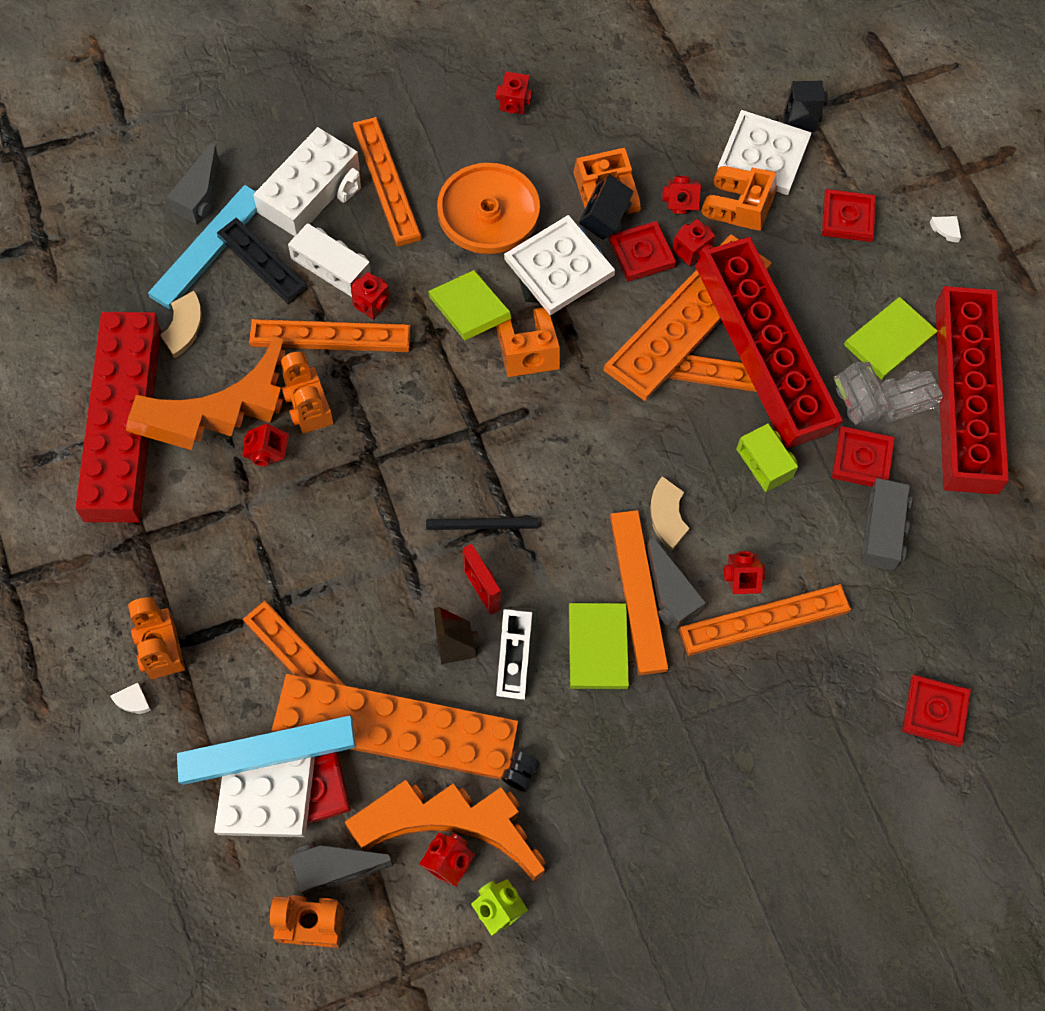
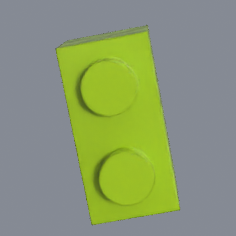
[736,424,798,492]

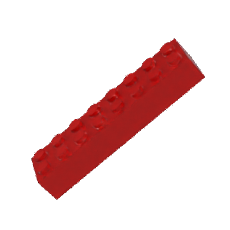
[695,237,843,449]
[935,286,1009,495]
[75,312,161,523]

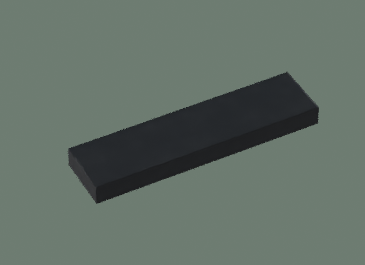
[217,217,308,305]

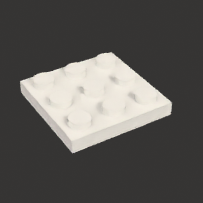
[717,110,811,195]
[504,215,615,315]
[214,757,315,837]

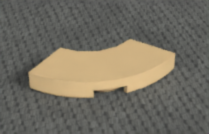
[160,291,202,358]
[650,476,690,552]

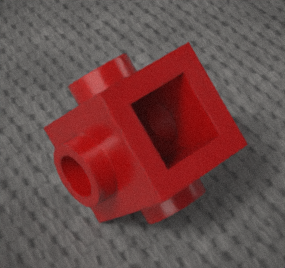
[496,71,532,115]
[662,175,701,214]
[672,219,715,266]
[351,272,390,320]
[242,423,289,467]
[723,551,766,594]
[419,832,475,887]

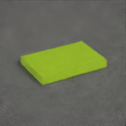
[428,270,511,341]
[844,297,938,380]
[569,603,629,689]

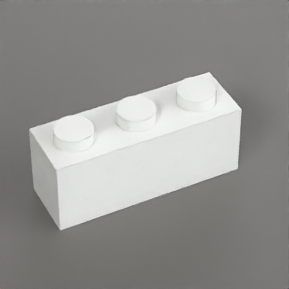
[288,223,371,297]

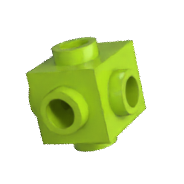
[471,879,528,936]

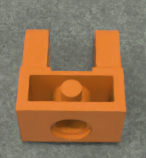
[573,147,640,215]
[701,166,776,231]
[496,307,560,377]
[281,352,333,434]
[128,597,185,680]
[270,895,344,948]

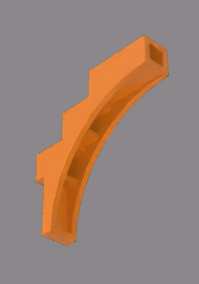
[126,336,285,450]
[345,780,546,882]

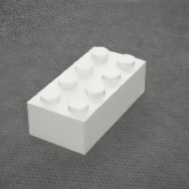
[253,127,360,236]

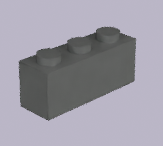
[860,478,912,571]

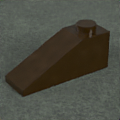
[434,607,480,664]

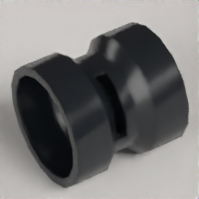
[501,751,541,792]

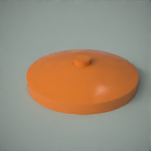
[437,163,540,254]

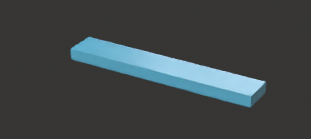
[148,185,257,310]
[177,716,357,785]

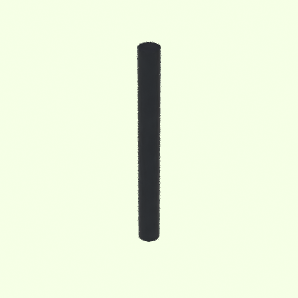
[426,517,538,530]

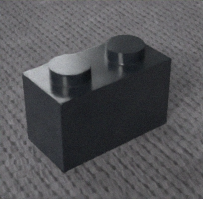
[783,81,828,133]
[579,174,634,240]

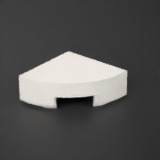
[337,168,361,203]
[930,216,961,243]
[110,683,151,714]

